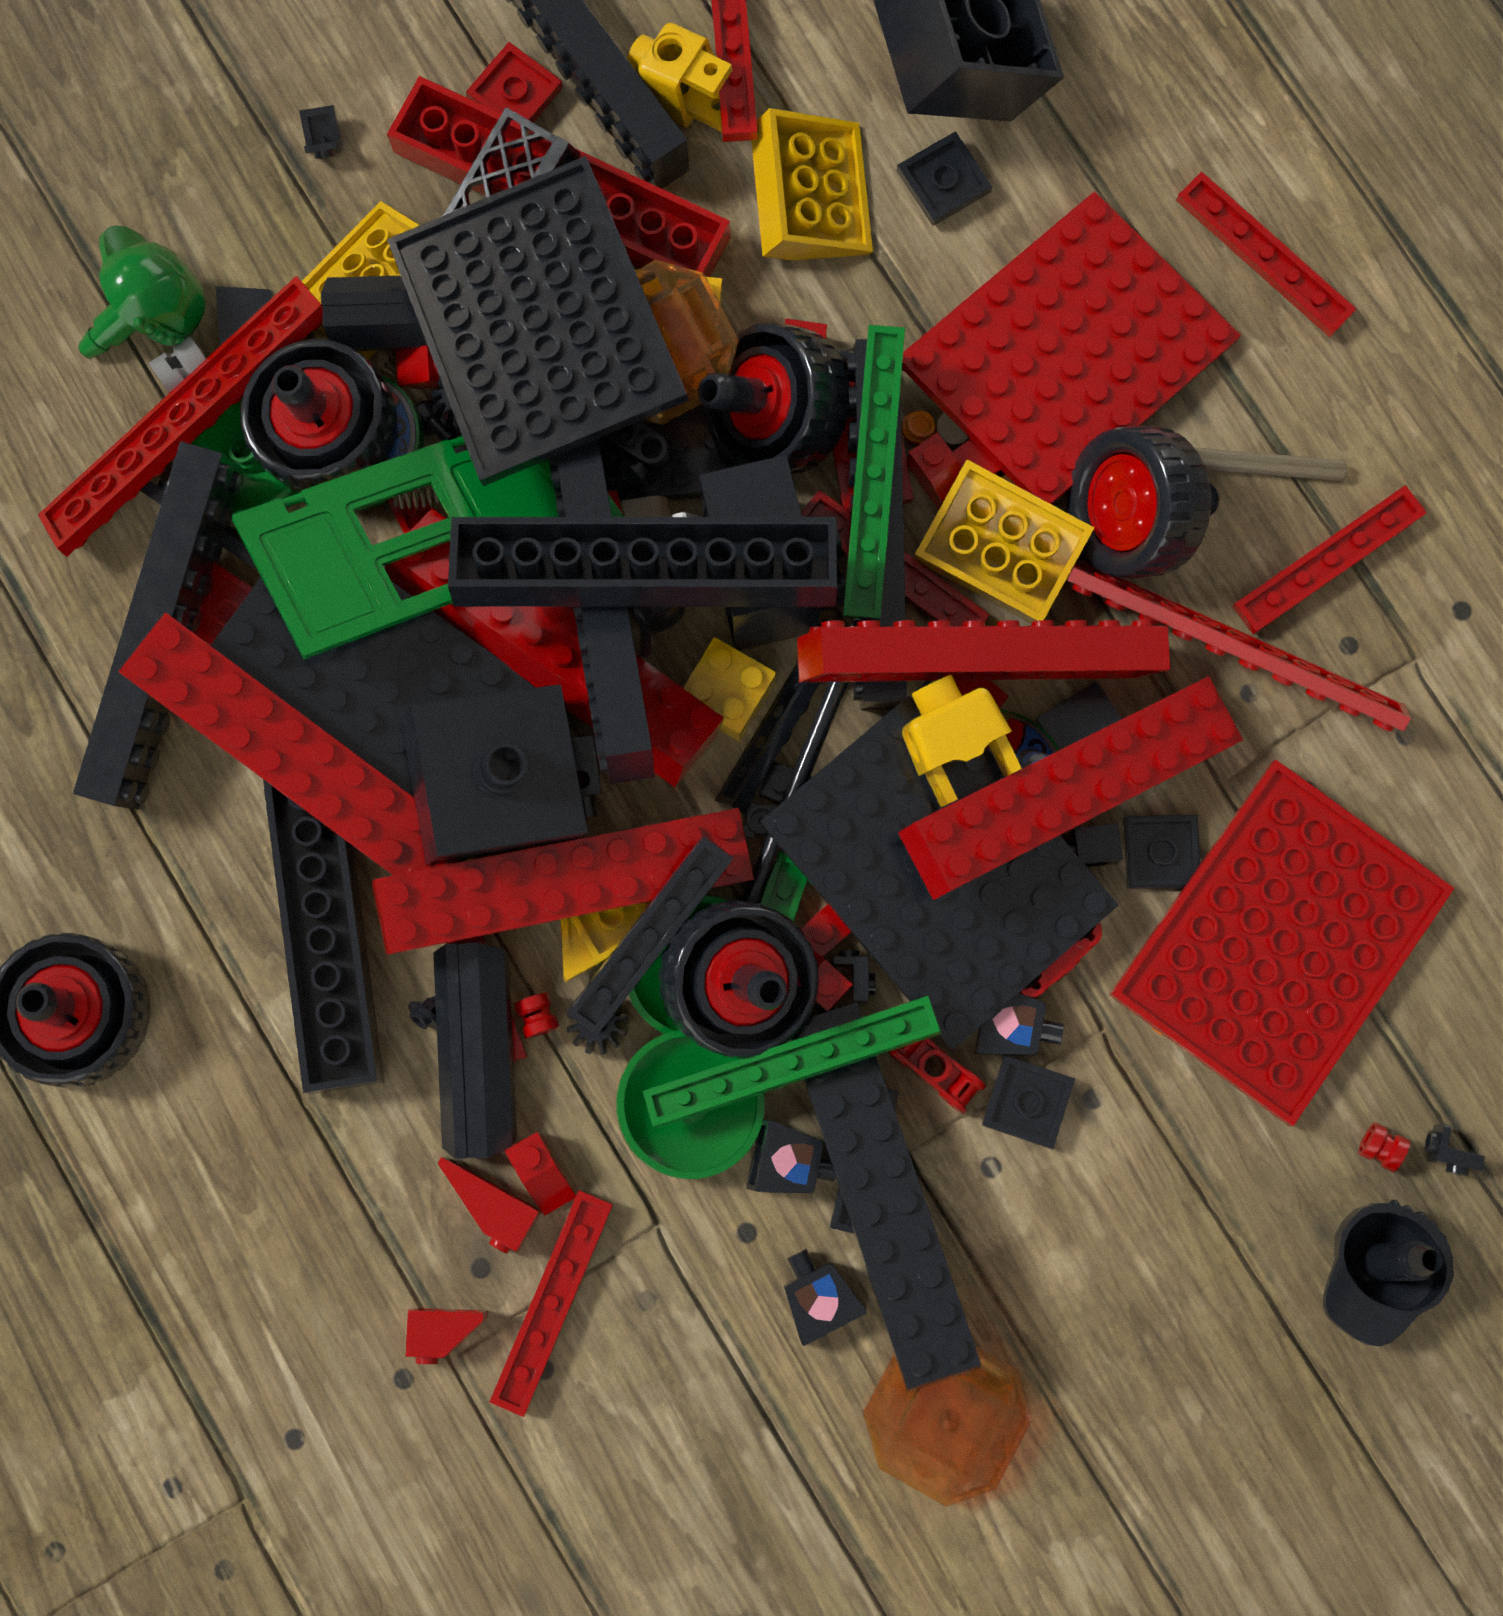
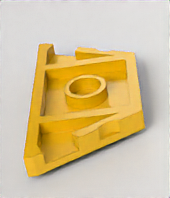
[560,902,650,983]

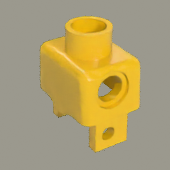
[627,22,732,132]
[902,675,1022,807]

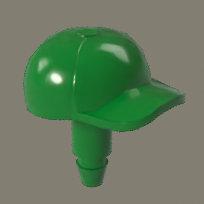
[78,225,206,359]

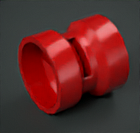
[514,992,560,1039]
[1358,1122,1410,1173]

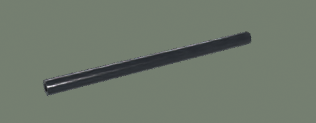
[741,682,849,904]

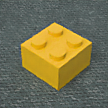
[683,637,776,742]

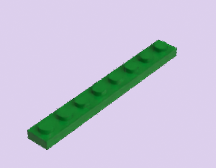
[843,324,905,621]
[643,996,941,1129]

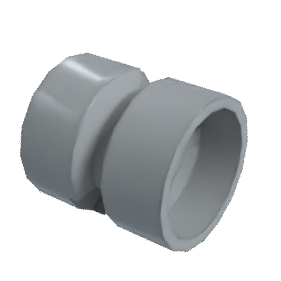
[149,336,206,393]

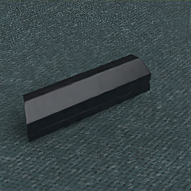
[321,276,427,351]
[433,943,517,1159]

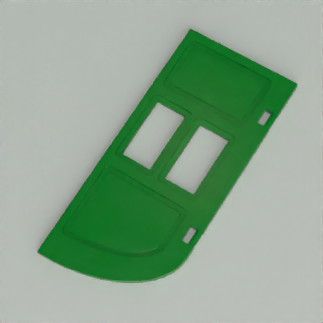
[232,436,624,659]

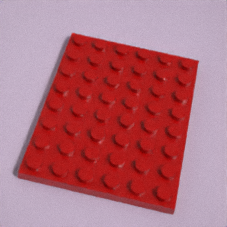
[902,191,1241,505]
[1109,759,1455,1127]

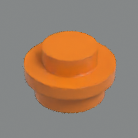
[901,411,936,446]

